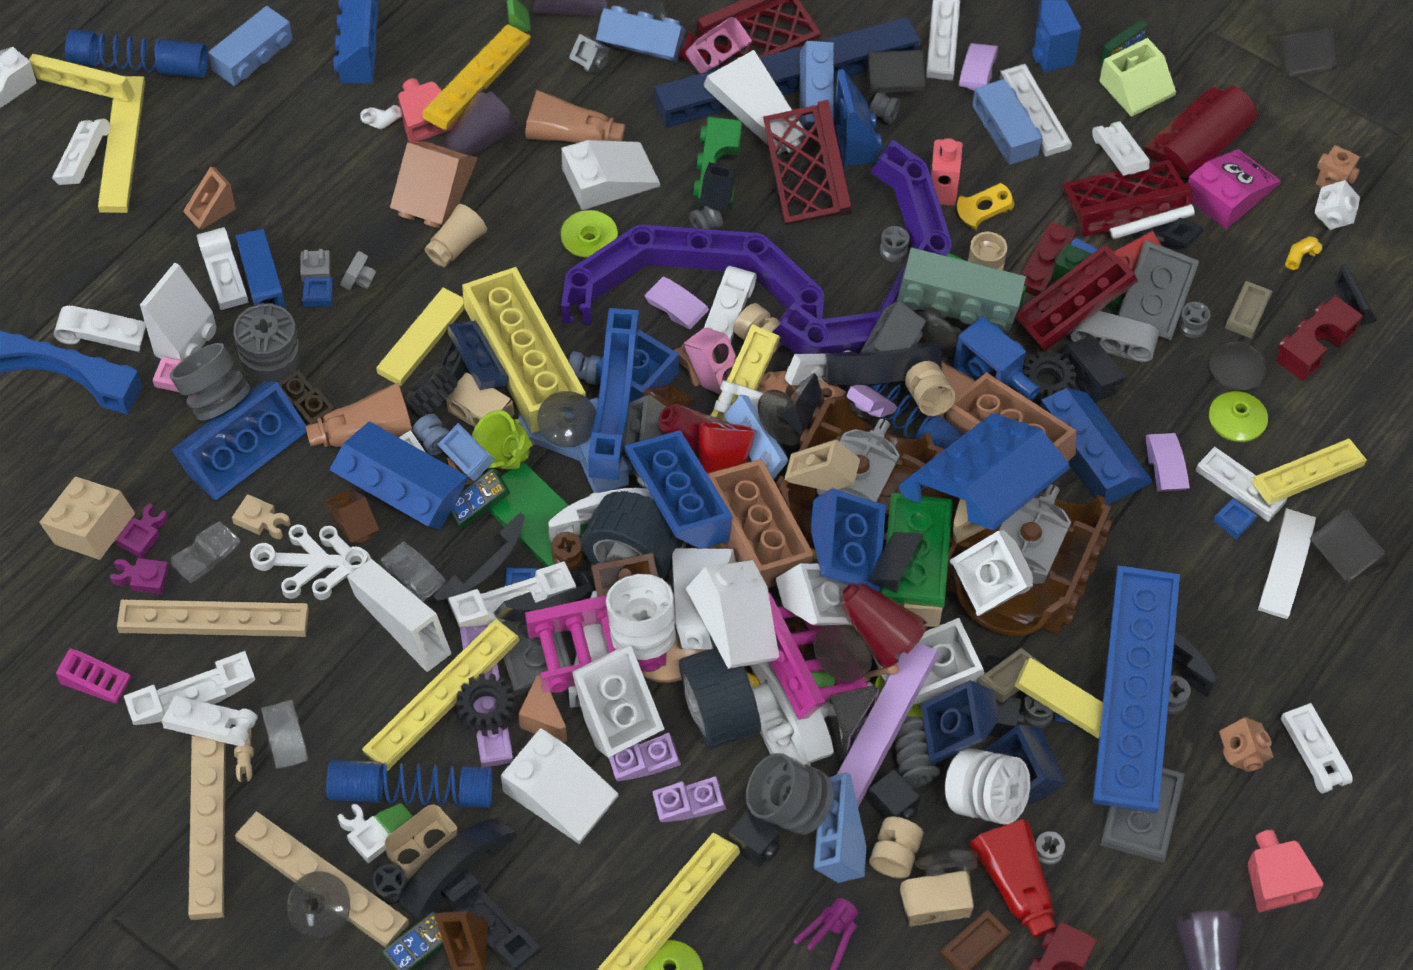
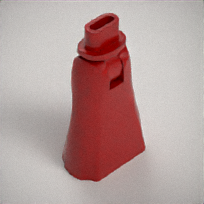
[698,422,757,474]
[970,819,1057,938]

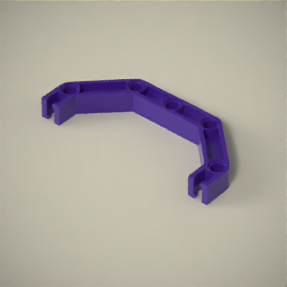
[772,140,952,354]
[561,225,824,341]

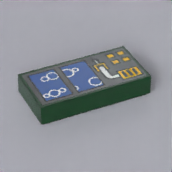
[1100,20,1148,65]
[451,468,511,529]
[380,911,444,970]

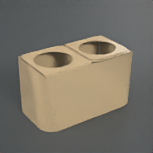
[446,373,514,427]
[385,805,457,879]
[900,871,973,927]

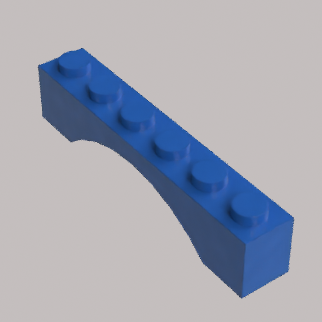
[588,308,639,480]
[0,330,142,415]

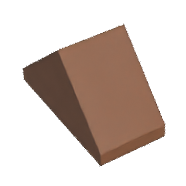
[183,167,236,229]
[519,675,567,743]

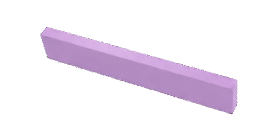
[460,593,513,768]
[837,642,940,807]

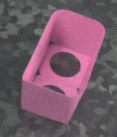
[685,18,752,74]
[684,328,737,394]

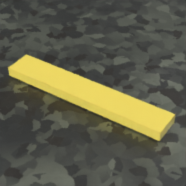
[98,76,145,213]
[362,618,520,771]
[597,833,740,970]

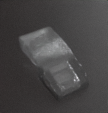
[171,521,240,583]
[380,541,447,601]
[261,700,308,769]

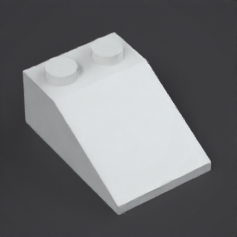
[561,140,660,210]
[140,263,217,361]
[686,560,779,669]
[872,618,984,705]
[572,644,664,758]
[501,728,618,844]

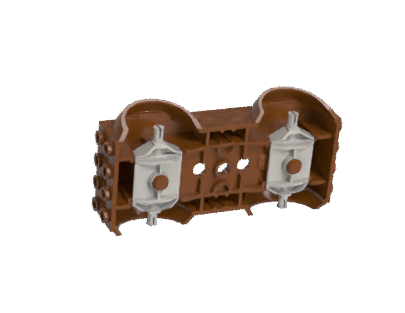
[776,396,1113,636]

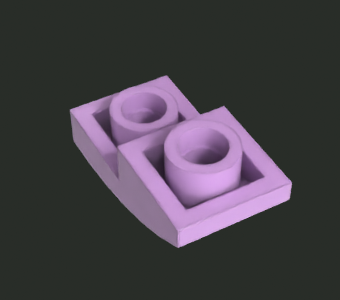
[959,44,998,90]
[644,276,709,329]
[846,385,897,417]
[1146,433,1190,492]
[609,733,681,781]
[652,776,726,822]

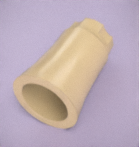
[425,204,487,267]

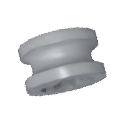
[1035,831,1065,865]

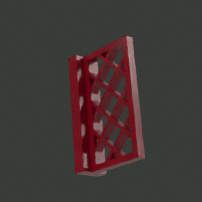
[695,0,821,68]
[763,100,852,225]
[1063,159,1192,237]

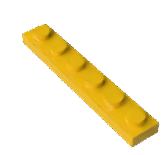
[422,24,530,130]

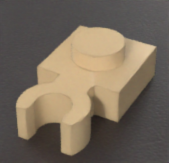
[232,494,291,539]

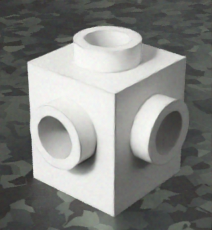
[1315,180,1360,230]

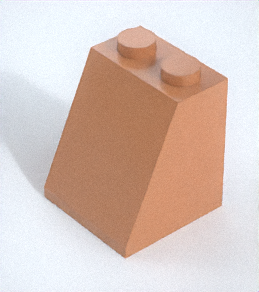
[390,142,477,228]

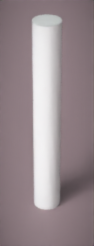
[1110,204,1195,239]

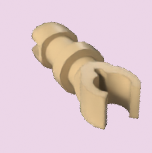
[234,728,254,782]

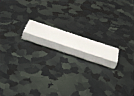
[926,0,960,80]
[1000,64,1071,157]

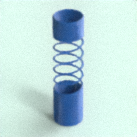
[65,29,208,79]
[842,383,964,449]
[326,759,492,809]

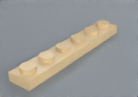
[117,600,309,637]
[189,736,226,920]
[235,811,409,947]

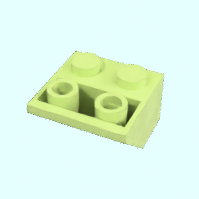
[1099,38,1176,117]

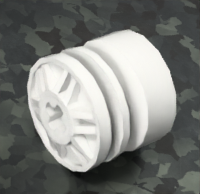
[606,574,677,660]
[945,748,1030,825]

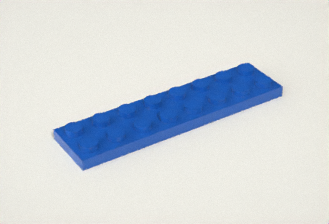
[1092,565,1180,813]

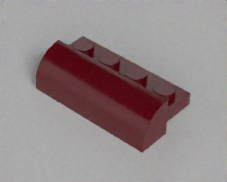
[1144,85,1258,179]
[1015,244,1138,352]

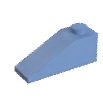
[814,772,866,883]

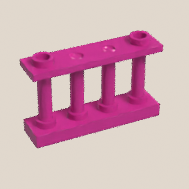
[768,593,872,720]
[525,595,666,693]

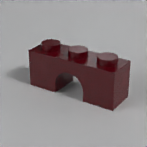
[1276,295,1363,382]
[1029,921,1097,970]

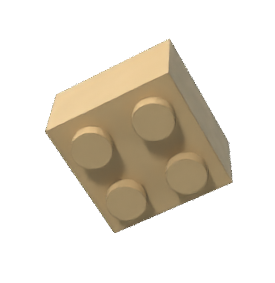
[39,477,135,560]

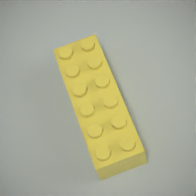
[462,267,586,434]

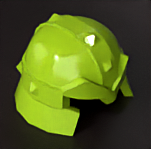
[472,410,532,470]

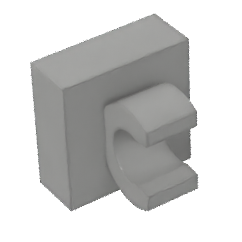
[300,249,330,282]
[340,251,376,291]

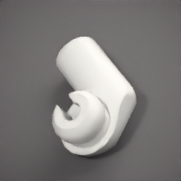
[360,105,402,129]

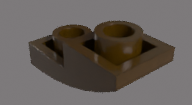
[278,370,335,425]

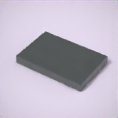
[1117,240,1199,342]
[502,620,572,696]
[1100,768,1185,863]

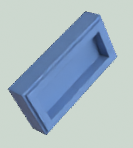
[437,423,495,481]

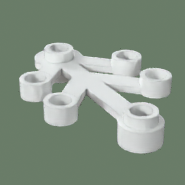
[250,525,371,600]

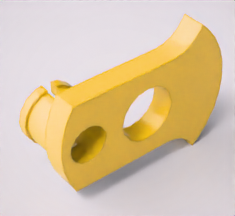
[957,183,1014,230]

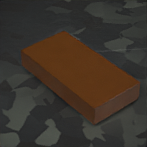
[940,909,1011,970]

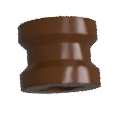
[551,532,583,570]

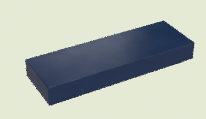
[448,320,509,390]

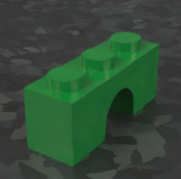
[694,117,742,209]

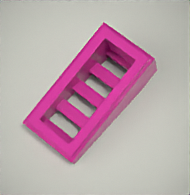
[56,648,131,704]

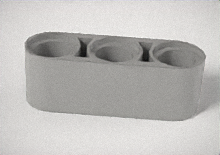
[1071,311,1159,362]

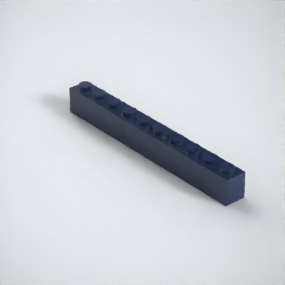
[655,17,920,128]

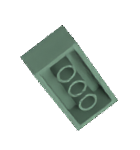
[897,248,1026,332]

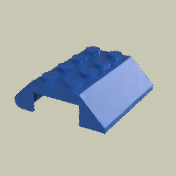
[899,413,1070,530]

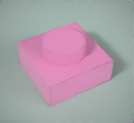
[152,357,181,392]

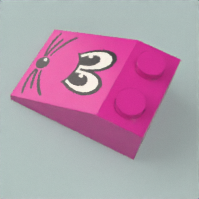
[1187,149,1281,229]

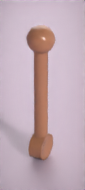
[860,664,899,682]

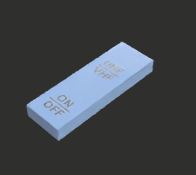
[724,395,789,479]

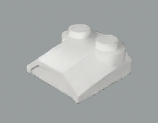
[949,530,1033,616]

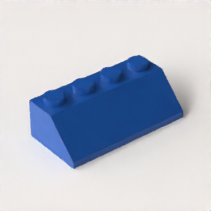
[334,0,379,83]
[171,381,306,500]
[1040,388,1152,505]
[329,421,469,530]
[624,430,733,549]

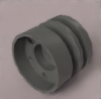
[233,304,301,382]
[169,343,250,420]
[746,753,834,835]

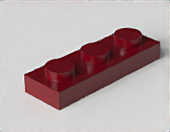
[1021,221,1077,296]

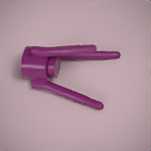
[793,898,858,970]

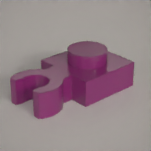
[115,503,168,558]
[110,558,169,595]

